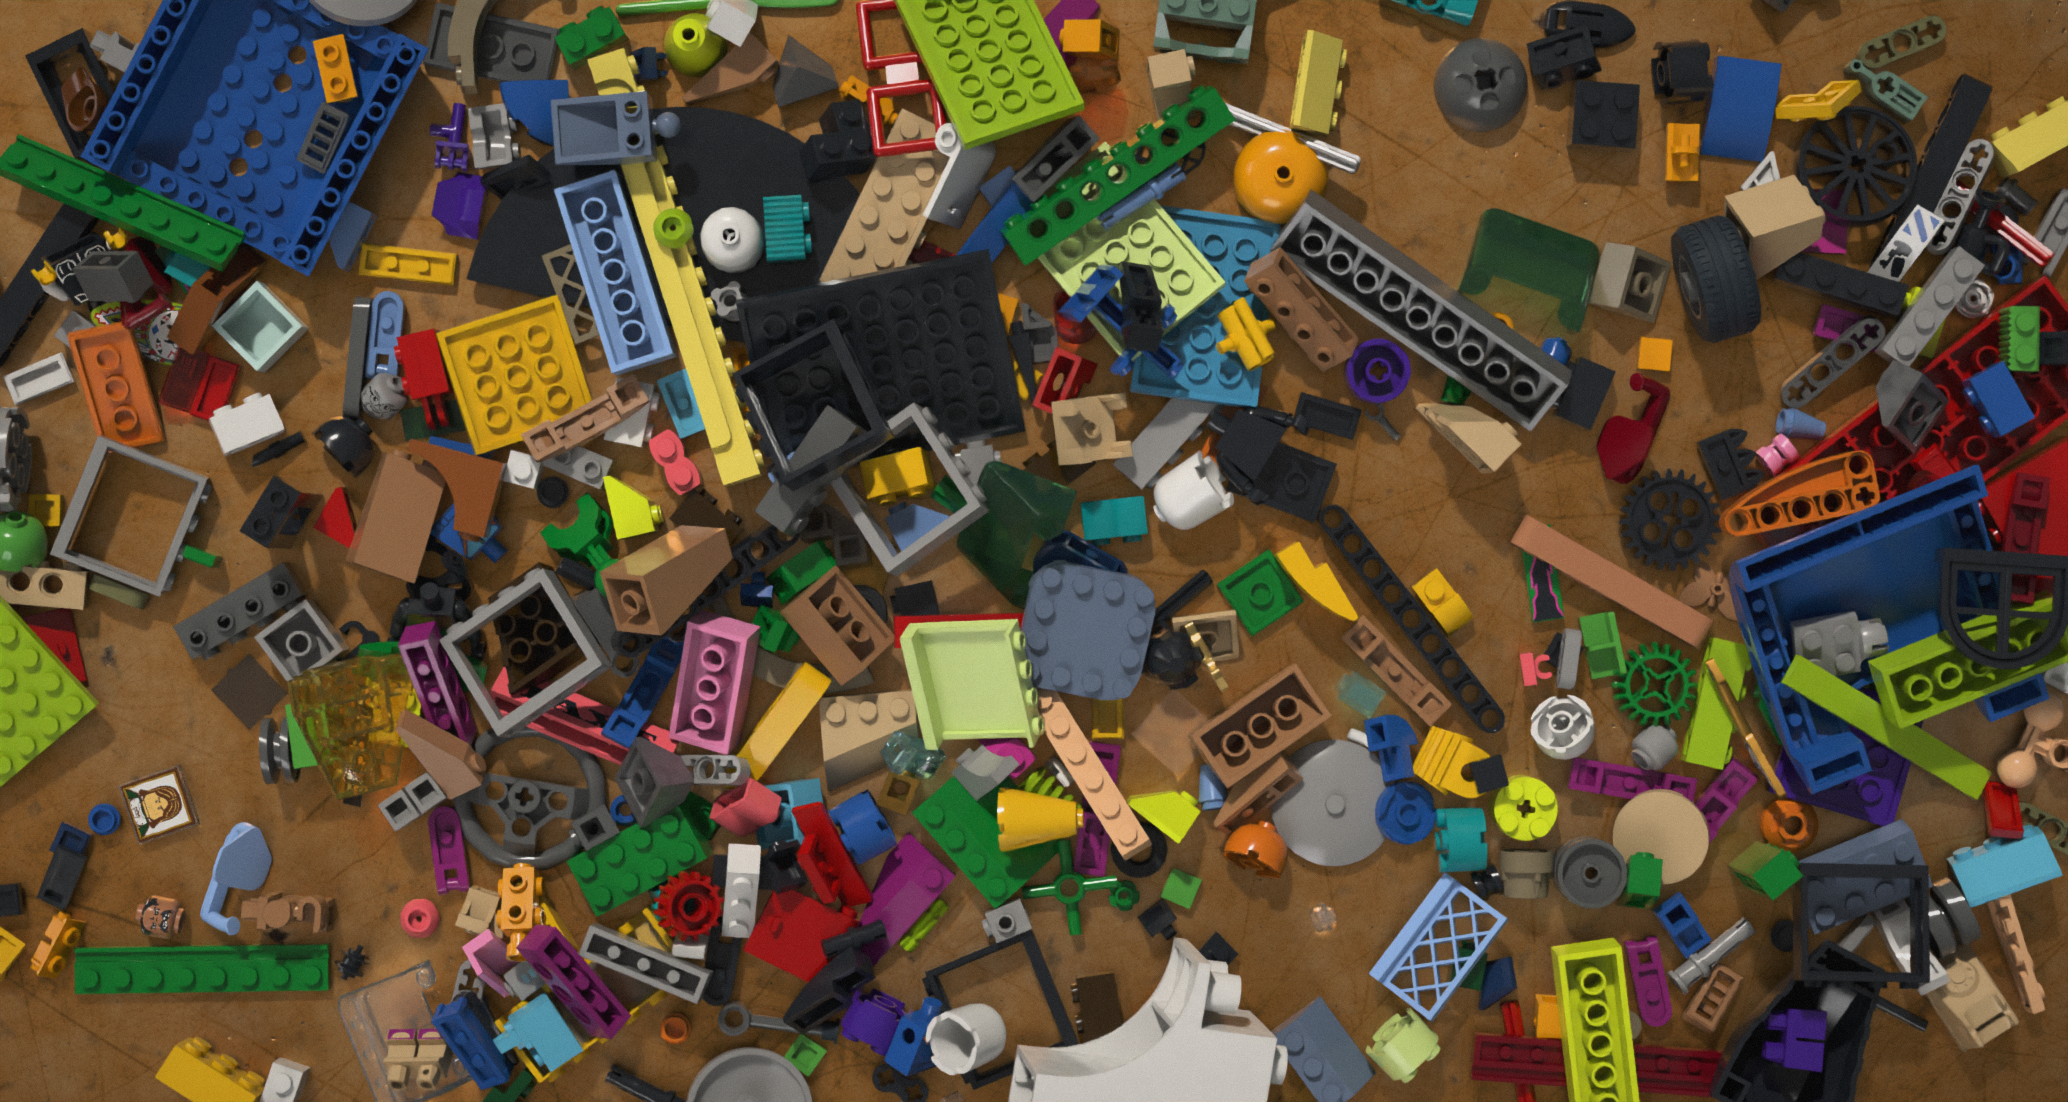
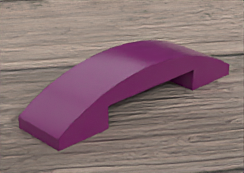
[1568,757,1697,802]

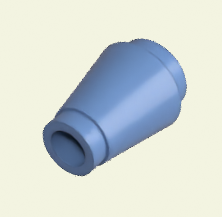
[1775,407,1826,440]
[1198,764,1228,811]

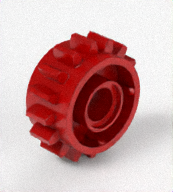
[653,871,724,942]

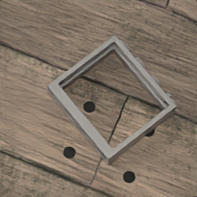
[831,402,990,577]
[50,435,212,597]
[439,568,612,738]

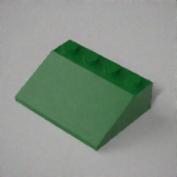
[912,776,1064,909]

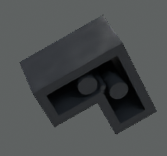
[799,99,877,181]

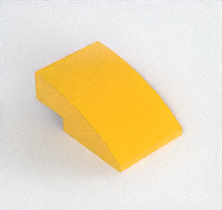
[1273,541,1359,621]

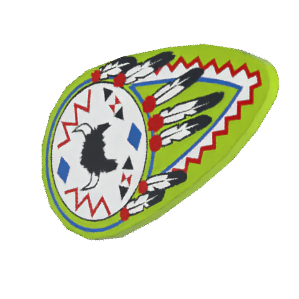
[91,300,202,366]

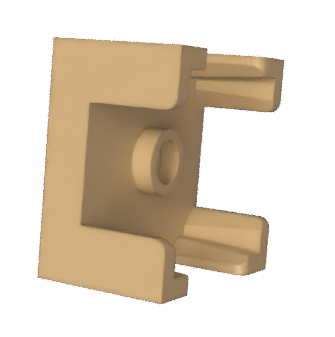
[1051,393,1133,465]

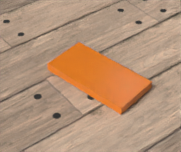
[67,321,166,454]

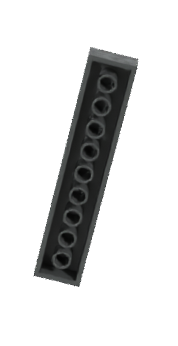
[1269,190,1572,432]

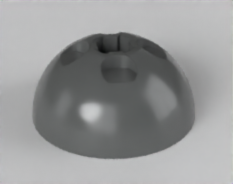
[1434,38,1528,132]

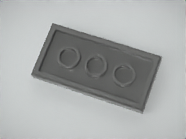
[423,2,560,82]

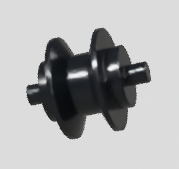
[334,944,370,981]

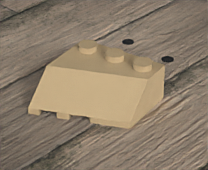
[1415,403,1521,474]
[819,690,920,791]

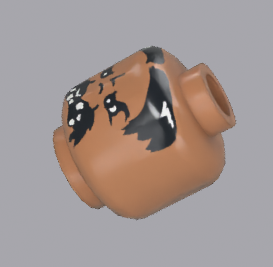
[135,895,186,939]

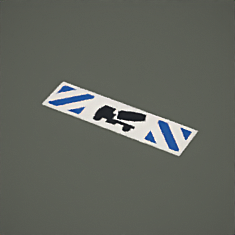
[1867,204,1945,282]

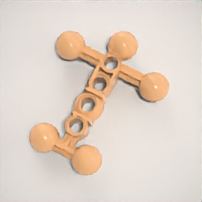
[1997,691,2068,789]

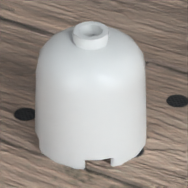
[700,207,765,274]
[1153,451,1234,530]
[925,1003,1007,1075]

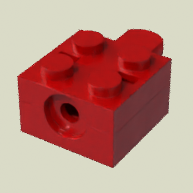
[394,328,455,431]

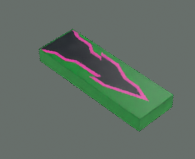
[1521,524,1564,623]

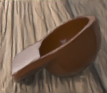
[61,67,109,132]

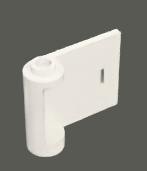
[923,123,996,229]

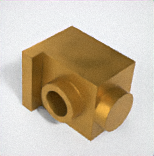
[876,765,920,816]

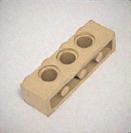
[0,560,89,610]

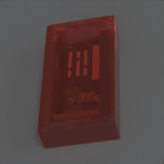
[157,345,210,413]

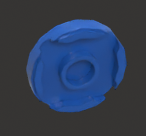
[1375,781,1436,845]

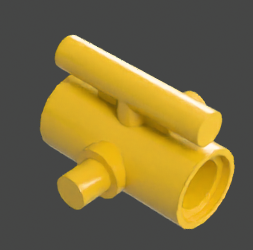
[1216,297,1275,372]

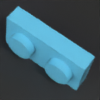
[656,369,705,439]

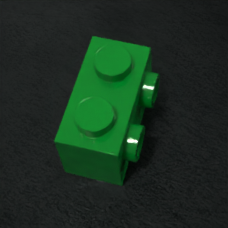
[554,6,629,70]

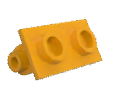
[313,34,358,104]
[834,75,905,135]
[30,911,86,979]

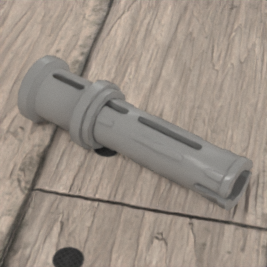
[1667,917,1756,995]

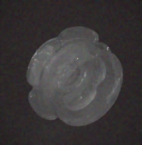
[1310,903,1337,933]

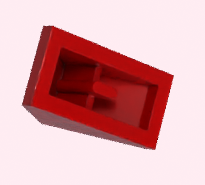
[313,487,357,548]

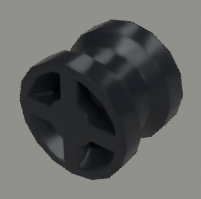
[1470,864,1504,901]

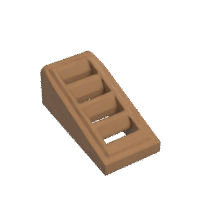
[1681,962,1743,1034]

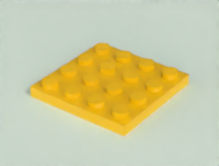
[435,295,592,455]

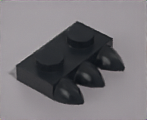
[1696,429,1765,501]

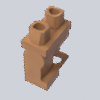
[241,892,335,933]

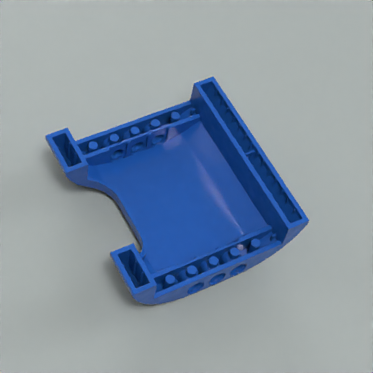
[1729,464,2050,794]

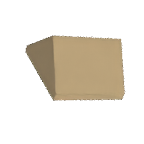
[1171,609,1240,662]

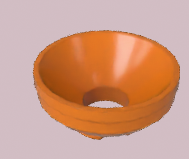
[1760,797,1818,853]

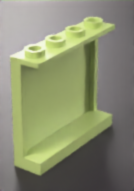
[900,619,1044,750]

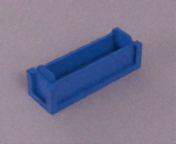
[431,996,514,1090]

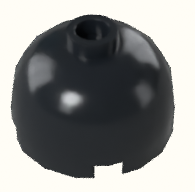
[312,416,375,478]

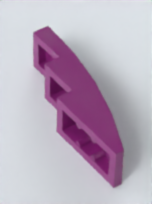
[1073,741,1121,877]
[1694,757,1758,844]

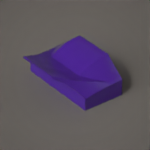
[432,172,489,241]

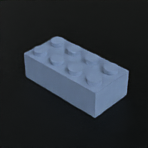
[1791,819,1933,935]

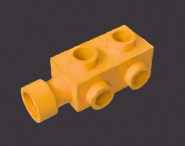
[496,863,546,962]

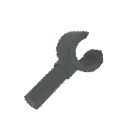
[1365,403,1401,441]

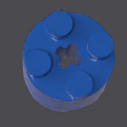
[828,789,897,865]

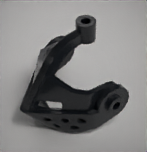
[406,534,475,601]

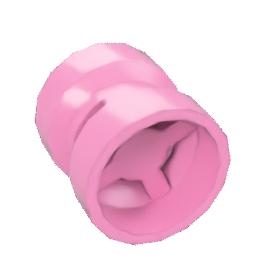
[1755,433,1800,477]

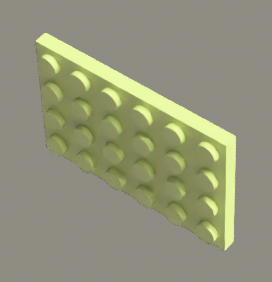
[1030,141,1226,361]

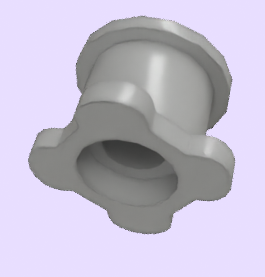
[711,281,748,322]

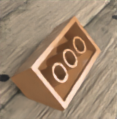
[1187,663,1332,788]

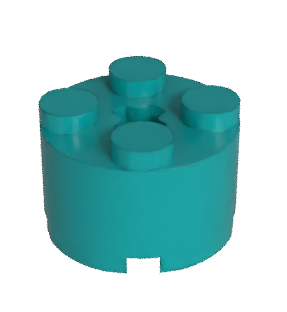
[1434,807,1487,873]

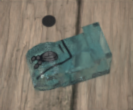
[880,731,946,779]

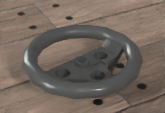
[453,726,606,871]

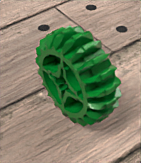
[1611,642,1698,727]

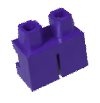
[1761,1007,1827,1072]

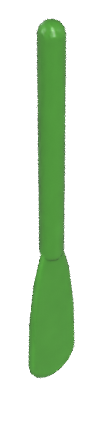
[615,0,839,16]

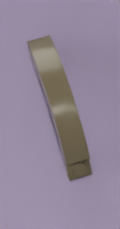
[448,0,498,95]
[703,582,875,694]

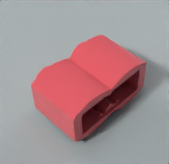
[649,429,704,496]
[709,778,782,837]

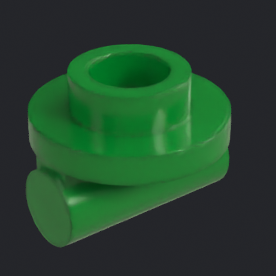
[1441,375,1471,404]

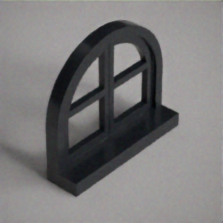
[1934,548,2068,669]

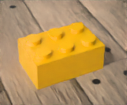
[155,1037,265,1102]

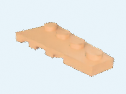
[1986,894,2046,1014]

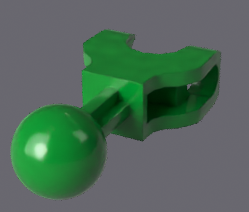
[540,492,621,598]

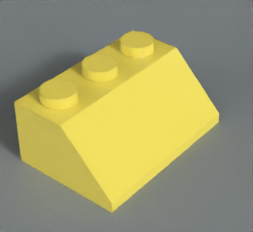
[1289,30,1347,138]
[1990,96,2068,179]

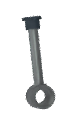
[718,1000,840,1045]

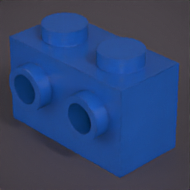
[1962,361,2035,438]

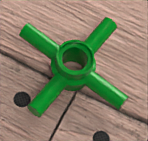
[1022,839,1118,936]

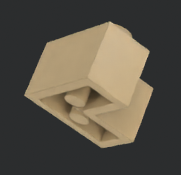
[1145,49,1199,121]

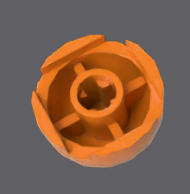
[1223,821,1288,879]

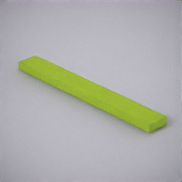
[1781,654,1992,800]

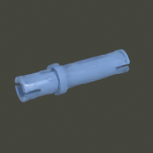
[1097,162,1187,231]

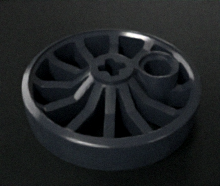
[1793,106,1917,228]

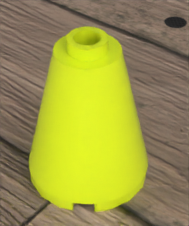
[664,13,728,77]

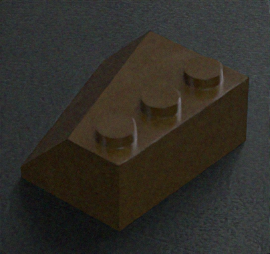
[488,562,600,695]

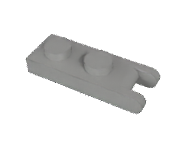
[2023,188,2068,278]

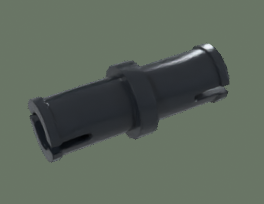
[820,919,887,960]

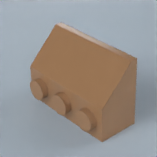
[780,565,894,686]

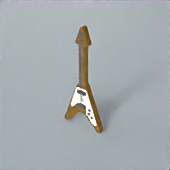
[1705,658,1787,799]

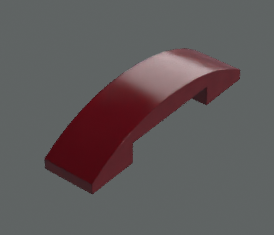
[2001,472,2050,605]

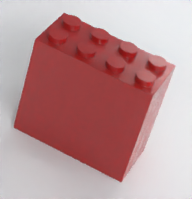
[1978,436,2068,594]

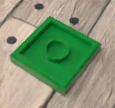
[1216,549,1304,636]

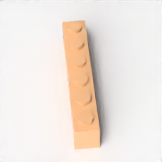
[1034,686,1152,861]

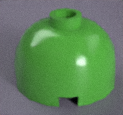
[0,511,48,572]

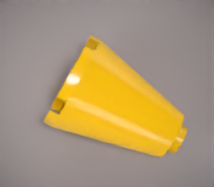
[997,787,1084,852]

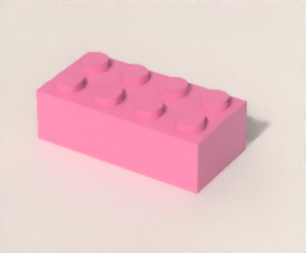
[668,610,761,755]

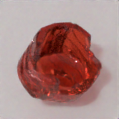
[1053,288,1097,344]

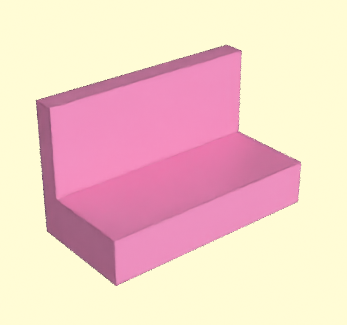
[462,929,518,998]

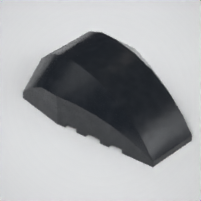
[1709,939,1885,1102]

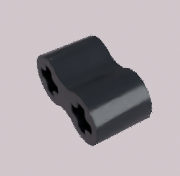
[872,1060,929,1102]

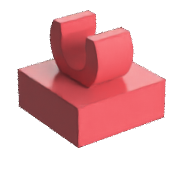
[1520,652,1552,686]

